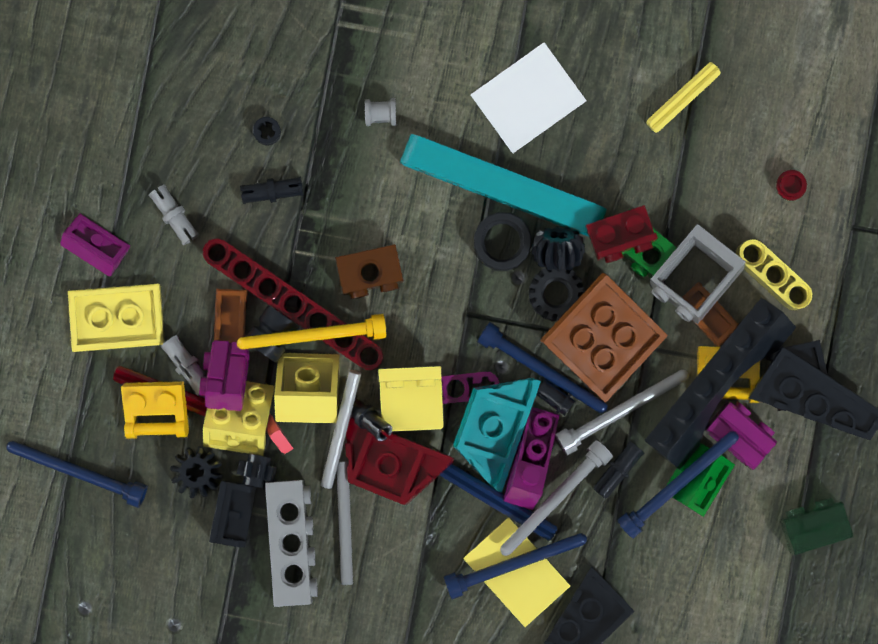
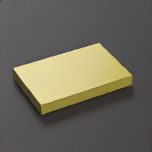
[68,284,165,352]
[463,517,570,627]

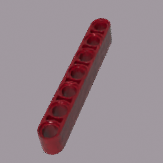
[203,239,384,371]

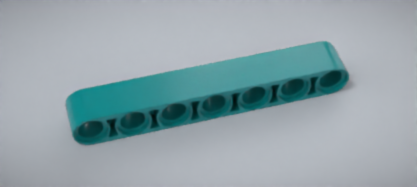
[399,134,607,237]

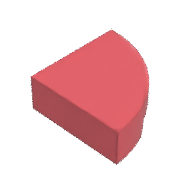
[266,414,294,454]

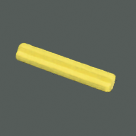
[646,62,721,133]

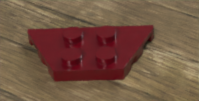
[345,417,455,505]

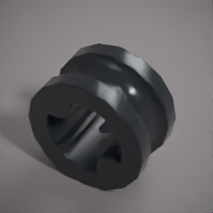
[253,117,281,146]

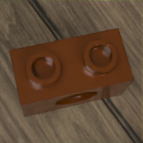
[335,244,404,299]

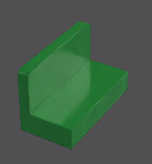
[666,443,735,517]

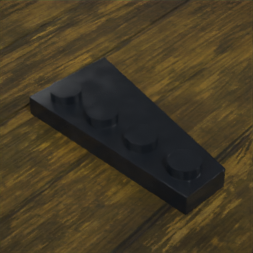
[748,346,878,440]
[544,567,635,644]

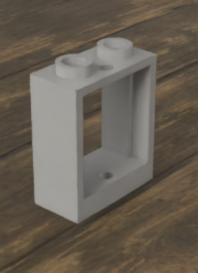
[650,224,746,324]

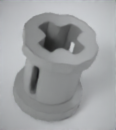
[365,98,396,126]

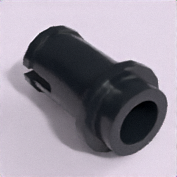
[536,379,575,416]

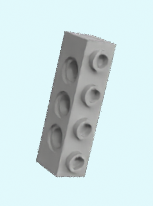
[265,480,318,607]

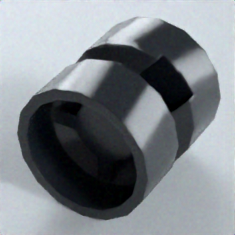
[246,305,301,363]

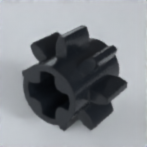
[237,453,277,488]

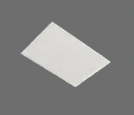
[471,43,586,153]

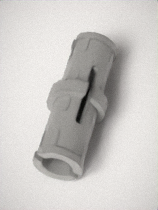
[148,184,199,246]
[161,335,207,396]

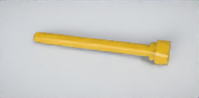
[237,314,386,350]

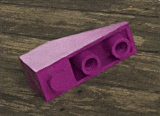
[503,407,559,510]

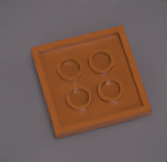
[540,273,668,403]

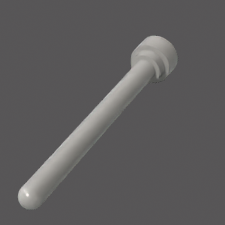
[555,370,689,456]
[500,440,613,556]

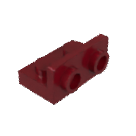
[585,205,658,264]

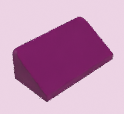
[60,213,130,277]

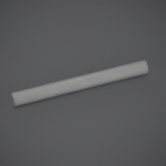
[320,370,361,489]
[337,461,353,585]

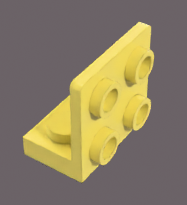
[378,366,443,431]
[203,381,274,456]

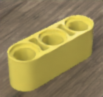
[736,239,813,310]

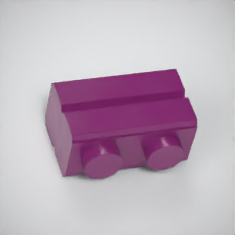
[199,340,250,411]
[705,401,777,470]

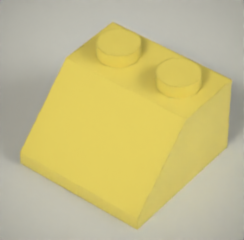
[274,353,340,423]

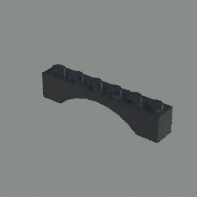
[645,297,796,470]

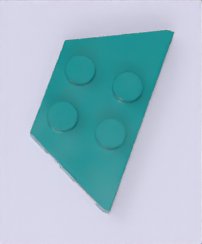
[453,378,541,492]

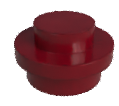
[776,170,807,201]

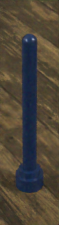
[477,321,608,413]
[617,431,739,539]
[6,441,148,508]
[443,533,587,600]

